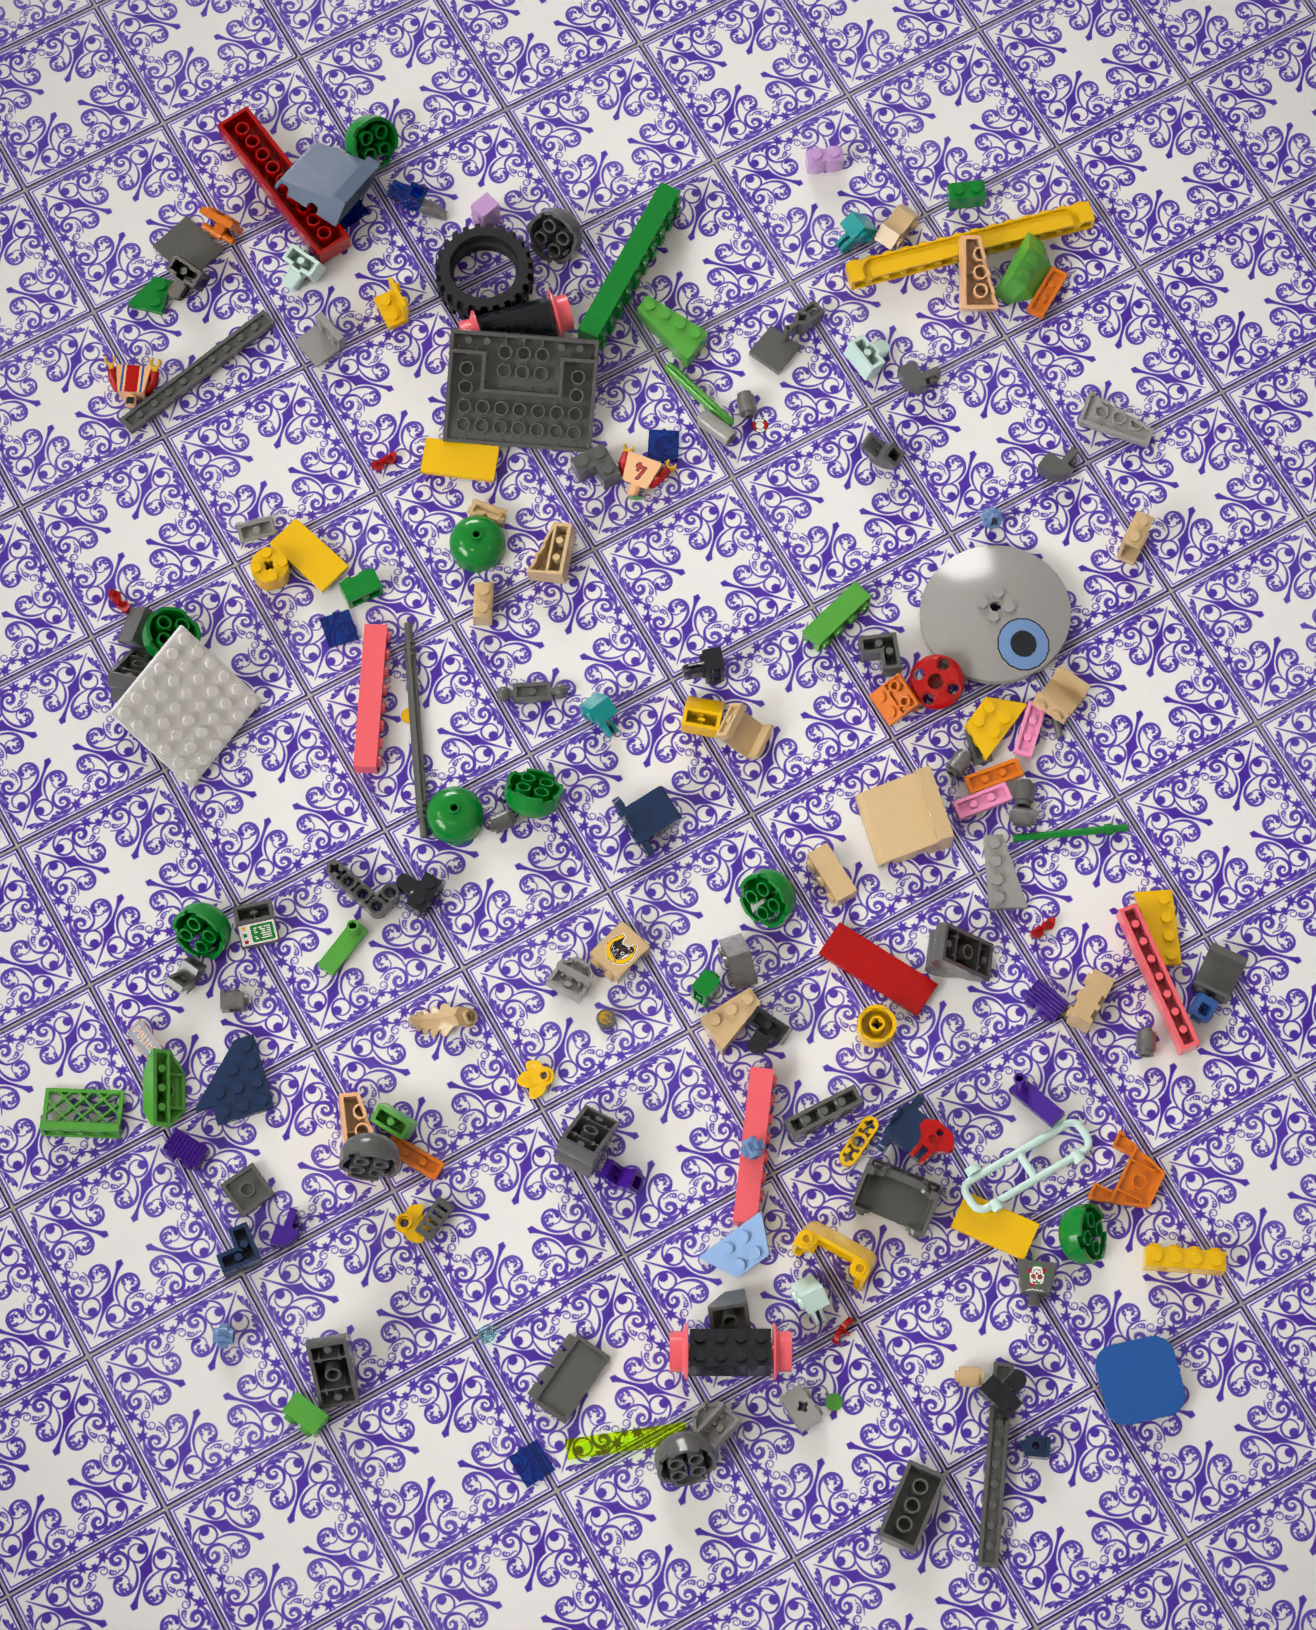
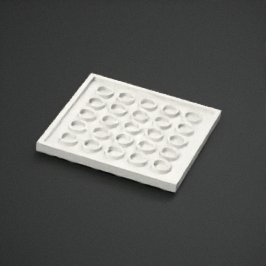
[109,625,262,787]

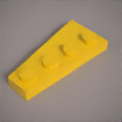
[1133,889,1182,967]

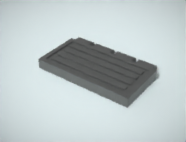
[527,1334,611,1424]

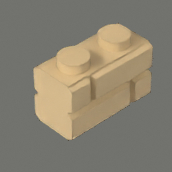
[473,582,494,626]

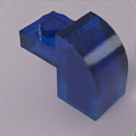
[386,179,429,211]

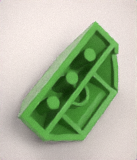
[995,232,1051,304]
[143,1048,186,1128]

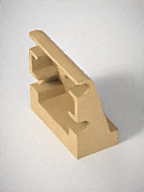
[855,766,954,868]

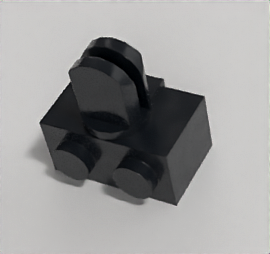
[166,254,211,301]
[682,646,725,685]
[396,872,444,920]
[747,1006,793,1055]
[977,1370,1027,1421]

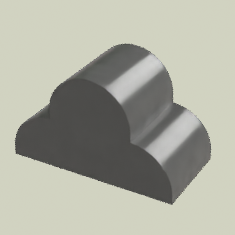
[108,647,153,703]
[925,922,994,982]
[554,1105,620,1179]
[306,1333,360,1409]

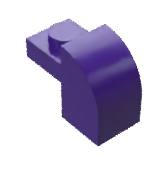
[600,1158,646,1196]

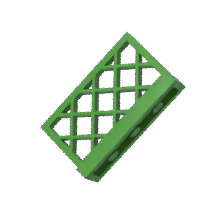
[39,1088,125,1139]

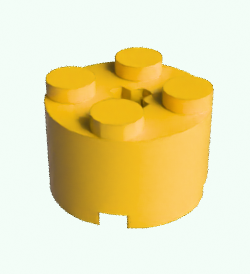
[250,547,290,591]
[856,1004,897,1048]

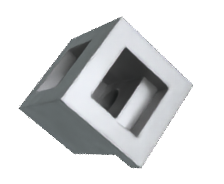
[220,989,249,1013]

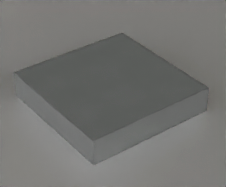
[749,326,800,375]
[220,1162,275,1218]

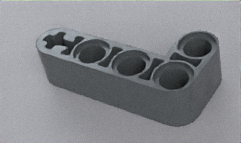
[326,860,400,919]

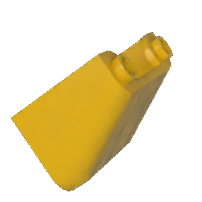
[791,1221,877,1291]

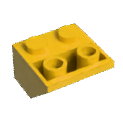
[681,696,725,739]

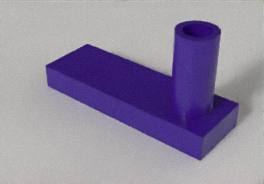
[1009,1073,1065,1128]

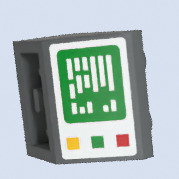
[233,899,280,950]

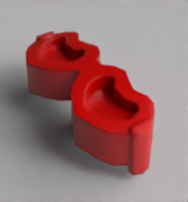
[371,451,397,471]
[109,589,130,614]
[1030,917,1056,939]
[832,1316,857,1346]

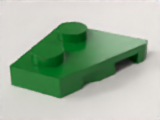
[128,276,173,316]

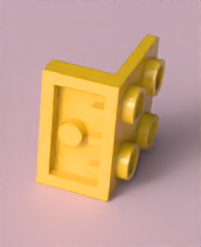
[373,277,410,331]

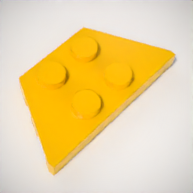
[964,697,1027,761]

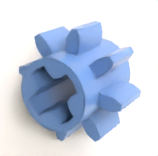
[980,506,1004,530]
[740,1136,765,1161]
[213,1323,235,1349]

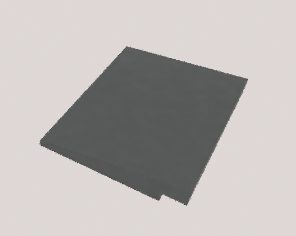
[443,328,599,452]

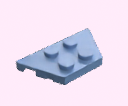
[699,1211,770,1278]

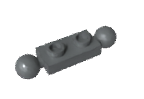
[496,681,568,704]

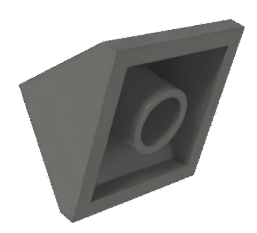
[117,607,154,650]

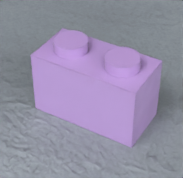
[471,192,501,228]

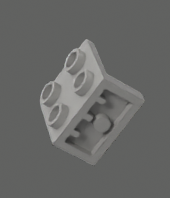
[295,311,346,367]

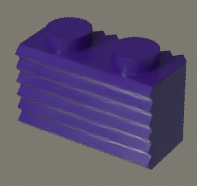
[1023,978,1069,1024]
[163,1128,211,1171]

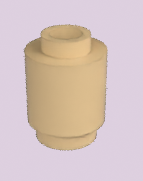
[955,1366,984,1387]

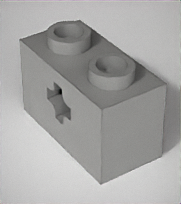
[779,1384,823,1434]

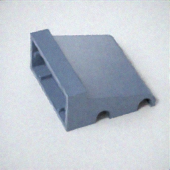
[275,142,380,227]

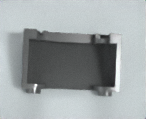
[849,1158,944,1238]

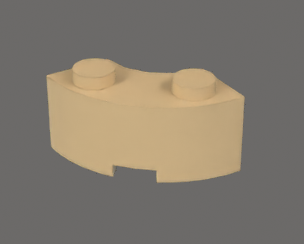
[873,204,920,250]

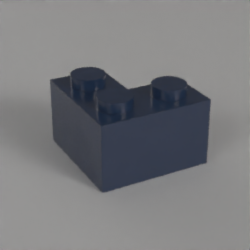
[216,1222,263,1278]

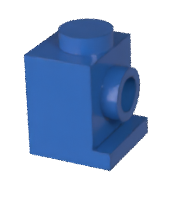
[1186,992,1219,1024]

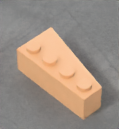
[958,235,999,312]
[338,1092,374,1176]

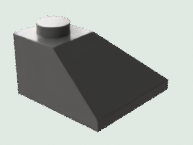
[707,1289,751,1329]

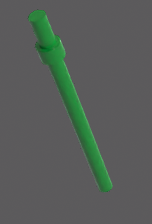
[1013,823,1128,842]

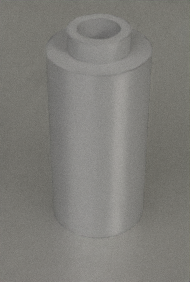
[696,410,737,447]

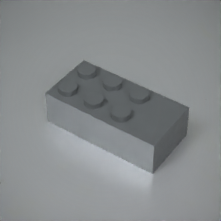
[876,1459,947,1555]

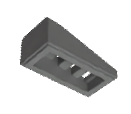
[414,1196,455,1242]

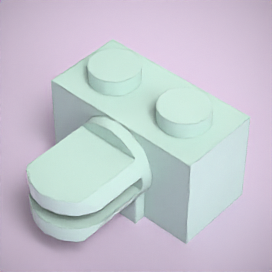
[282,243,326,291]
[843,334,890,381]
[790,1274,830,1326]

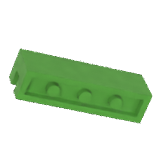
[802,582,871,652]

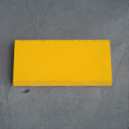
[420,437,500,483]
[270,518,349,593]
[950,1193,1040,1259]

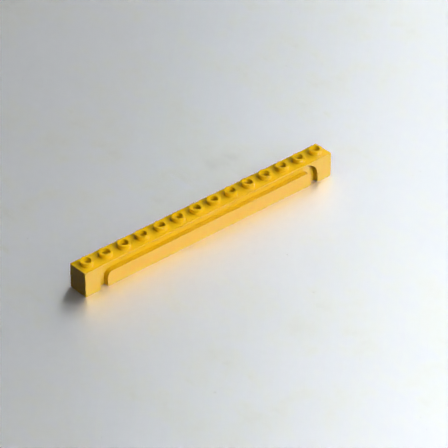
[845,201,1095,291]

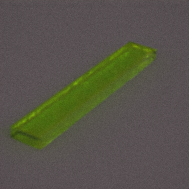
[565,1422,687,1461]

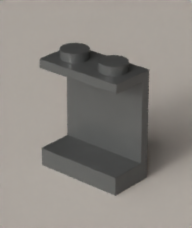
[1191,942,1248,1004]

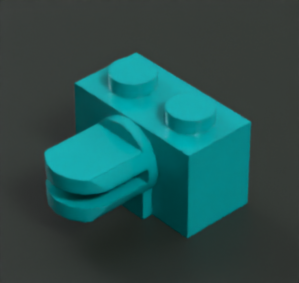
[835,211,878,254]
[579,692,619,738]

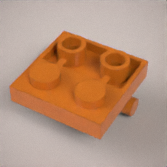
[199,206,244,245]
[869,673,921,726]

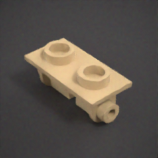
[467,499,508,527]

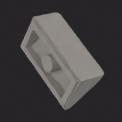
[236,514,277,543]

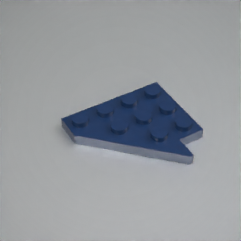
[195,1034,275,1126]

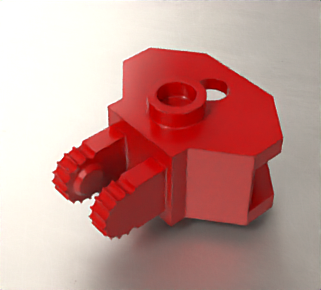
[909,1119,955,1166]

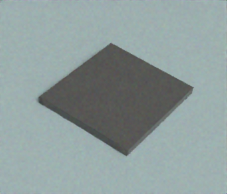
[153,216,224,270]

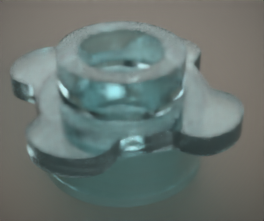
[477,1324,498,1345]

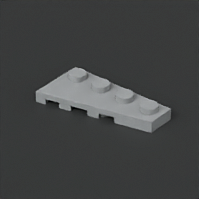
[1077,390,1154,448]
[983,834,1028,911]

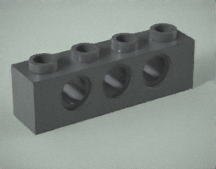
[784,1085,864,1142]

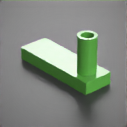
[317,919,369,977]

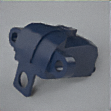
[612,786,682,857]
[876,1093,943,1166]

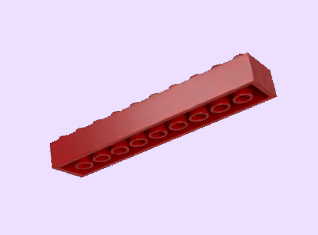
[217,106,351,265]

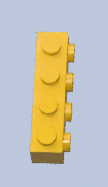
[1142,1243,1227,1276]

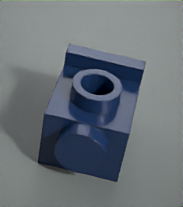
[1020,1435,1051,1460]

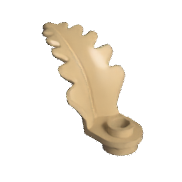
[408,1003,478,1037]

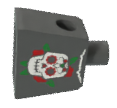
[1017,1259,1057,1308]

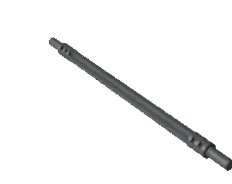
[404,622,428,838]

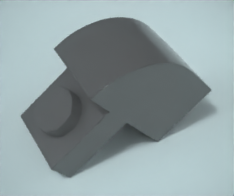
[897,361,941,394]
[859,432,906,469]
[1037,447,1078,482]
[164,956,207,995]

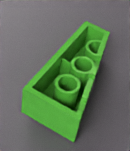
[637,295,708,369]

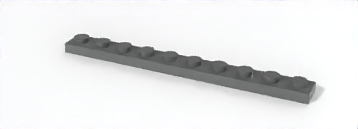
[120,309,276,434]
[977,1361,1014,1569]

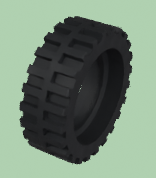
[435,223,534,320]

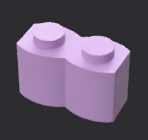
[805,146,844,174]

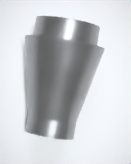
[419,199,447,221]

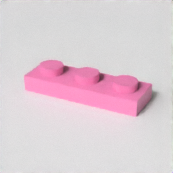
[1013,701,1045,759]
[952,782,1013,821]

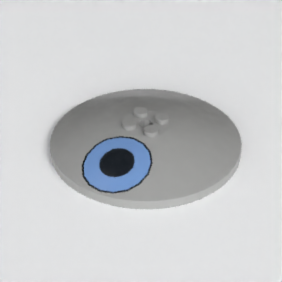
[920,545,1071,684]

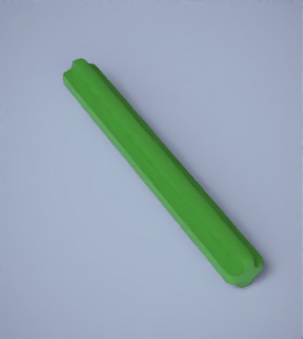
[665,362,734,427]

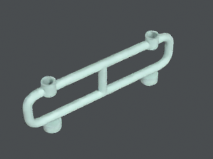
[961,1119,1092,1213]

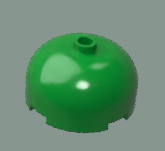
[344,114,398,170]
[449,515,506,573]
[142,607,201,658]
[504,768,564,819]
[426,786,485,846]
[740,869,796,928]
[172,902,231,960]
[1058,1203,1107,1264]

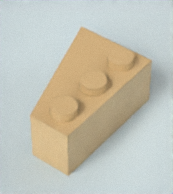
[526,522,576,584]
[1065,969,1116,1034]
[701,987,761,1055]

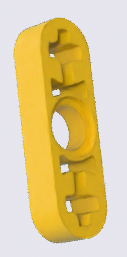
[839,1116,879,1168]

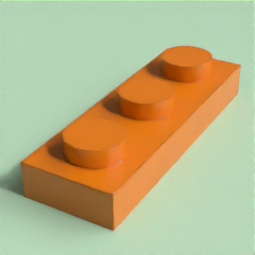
[1026,266,1068,320]
[963,757,1024,795]
[391,1135,445,1181]

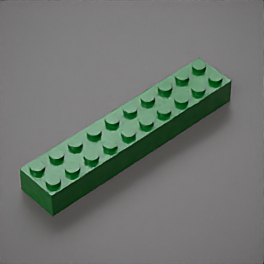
[578,182,682,353]

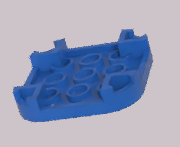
[1094,1336,1186,1427]

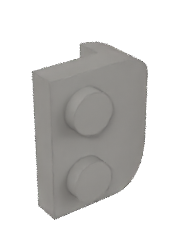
[545,957,593,1004]
[692,1401,743,1452]

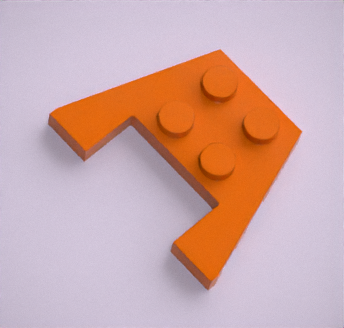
[1087,1130,1166,1209]

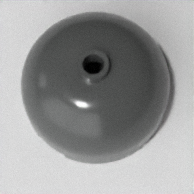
[527,207,583,263]
[339,1132,400,1181]
[654,1431,717,1487]

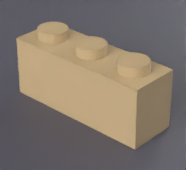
[806,843,857,907]

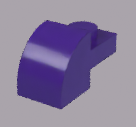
[270,1207,301,1249]

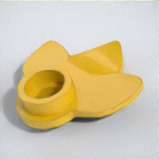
[517,1060,555,1099]
[394,1204,435,1243]

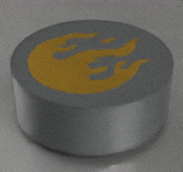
[596,1009,616,1030]

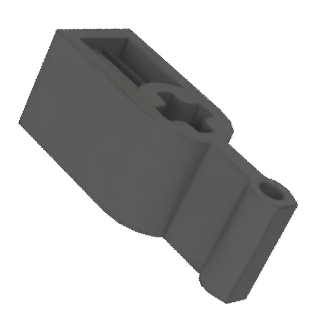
[781,300,825,341]

